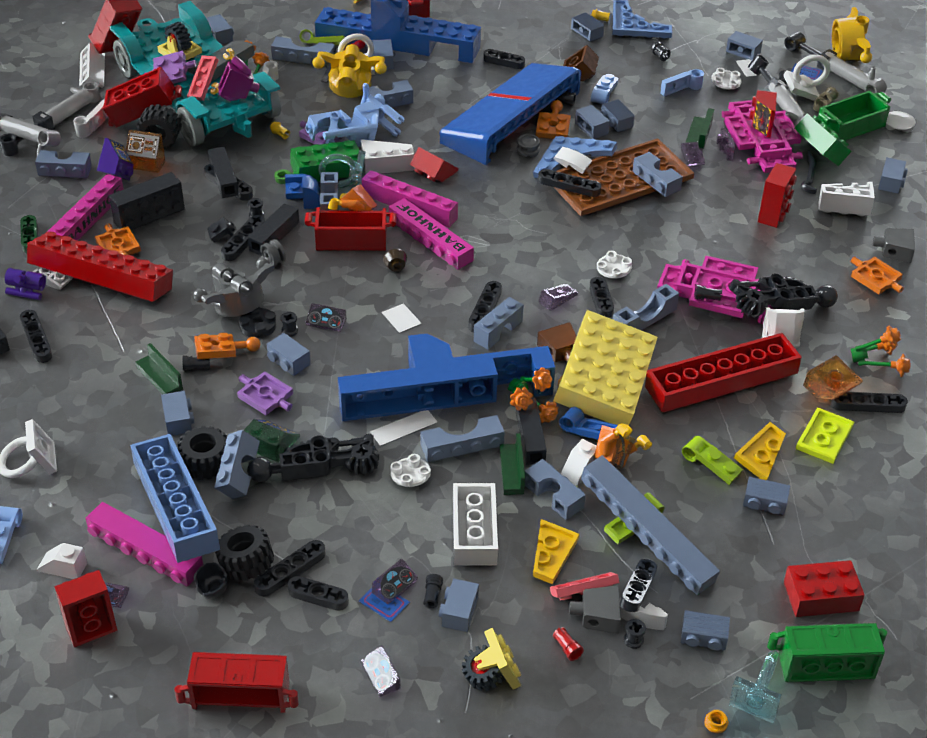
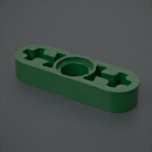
[20,215,38,253]

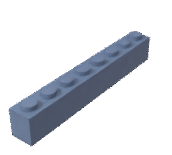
[581,455,720,595]

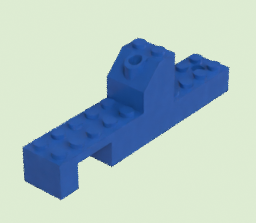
[315,0,481,63]
[338,334,555,422]

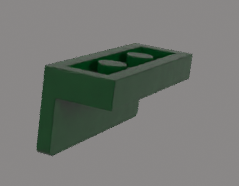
[685,108,715,149]
[135,343,183,395]
[499,433,525,495]

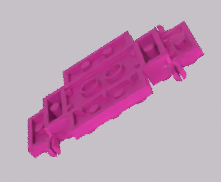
[722,100,803,173]
[657,256,773,324]

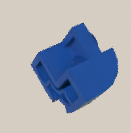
[285,174,320,209]

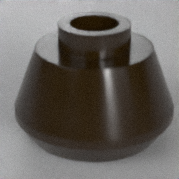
[383,249,407,272]

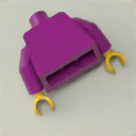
[210,48,260,101]

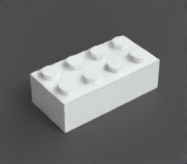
[453,483,498,566]

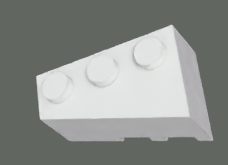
[361,139,415,175]
[818,182,875,216]

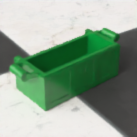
[818,91,891,141]
[767,623,887,682]

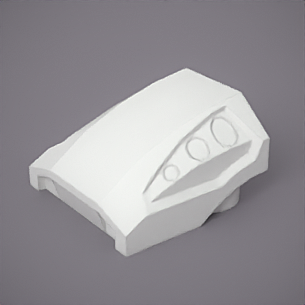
[762,308,805,349]

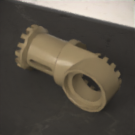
[813,87,839,112]

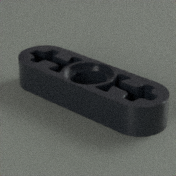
[483,49,525,69]
[589,277,614,318]
[288,576,349,611]

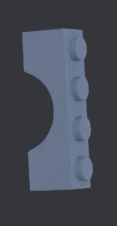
[271,36,335,67]
[613,284,679,330]
[421,415,505,462]

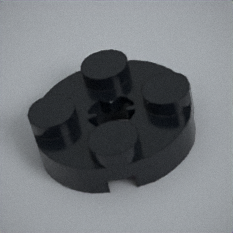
[239,307,276,338]

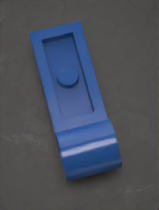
[559,407,618,440]

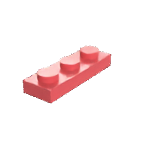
[187,56,219,101]
[550,572,619,600]

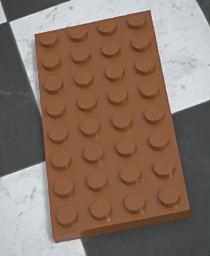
[554,138,694,216]

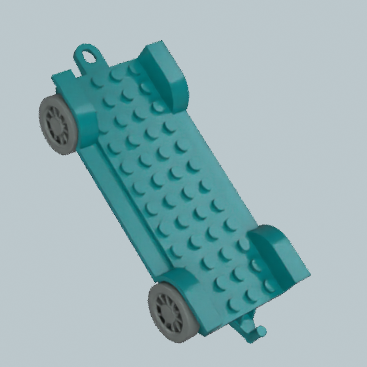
[109,1,281,147]

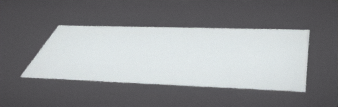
[370,410,437,446]

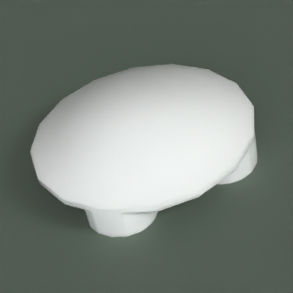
[711,68,742,90]
[886,111,916,133]
[597,251,632,278]
[390,454,431,487]

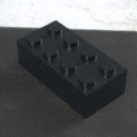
[109,172,185,230]

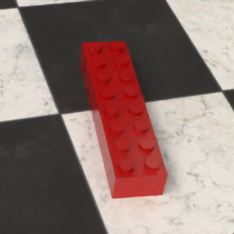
[27,232,173,302]
[645,333,802,413]

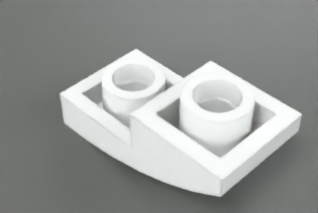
[553,147,592,174]
[33,267,73,290]
[620,603,668,630]

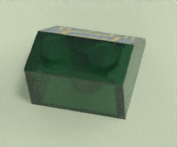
[244,419,300,462]

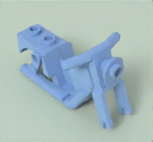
[305,83,404,147]

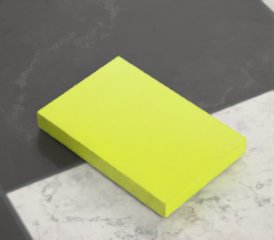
[796,407,855,464]

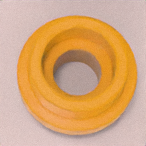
[704,710,729,733]

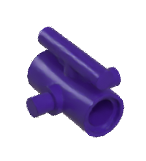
[4,268,46,300]

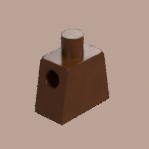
[537,322,577,362]

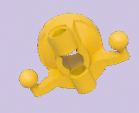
[832,7,872,63]
[312,44,387,98]

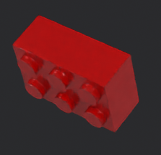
[758,163,797,228]
[784,560,865,617]
[54,570,118,647]

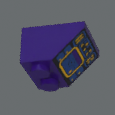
[97,138,134,181]

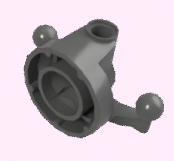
[193,256,275,317]

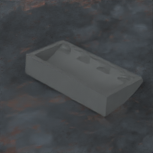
[187,41,254,82]

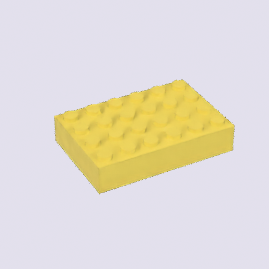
[553,310,658,425]

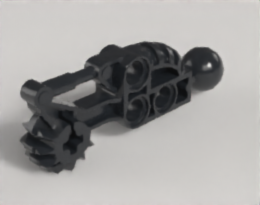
[729,273,838,318]
[247,434,379,483]

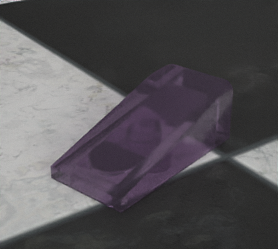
[539,284,578,310]

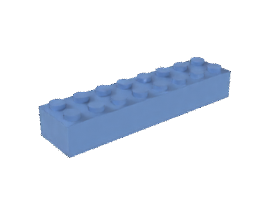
[130,434,220,563]

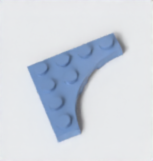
[612,0,672,39]
[533,136,617,178]

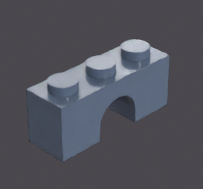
[369,80,413,107]
[35,150,92,178]
[633,152,683,197]
[320,172,339,211]
[474,297,524,350]
[214,430,260,499]
[524,459,586,520]

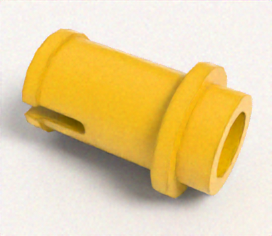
[591,9,610,22]
[270,122,290,140]

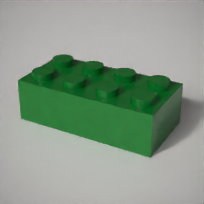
[290,140,364,182]

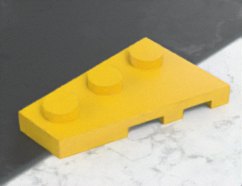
[734,422,786,480]
[533,519,579,584]

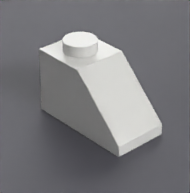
[561,439,597,487]
[37,543,87,579]

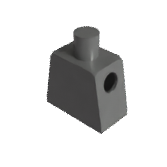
[873,228,915,263]
[569,586,621,634]

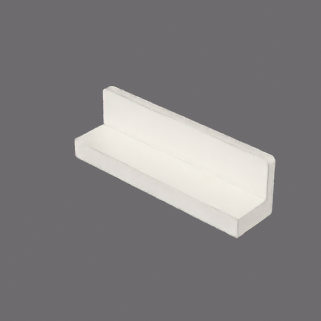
[79,43,105,89]

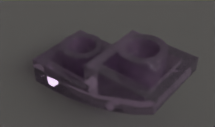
[716,128,735,161]
[681,142,705,166]

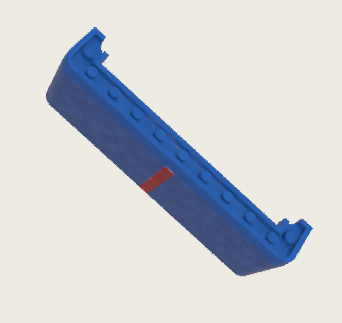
[439,63,581,165]

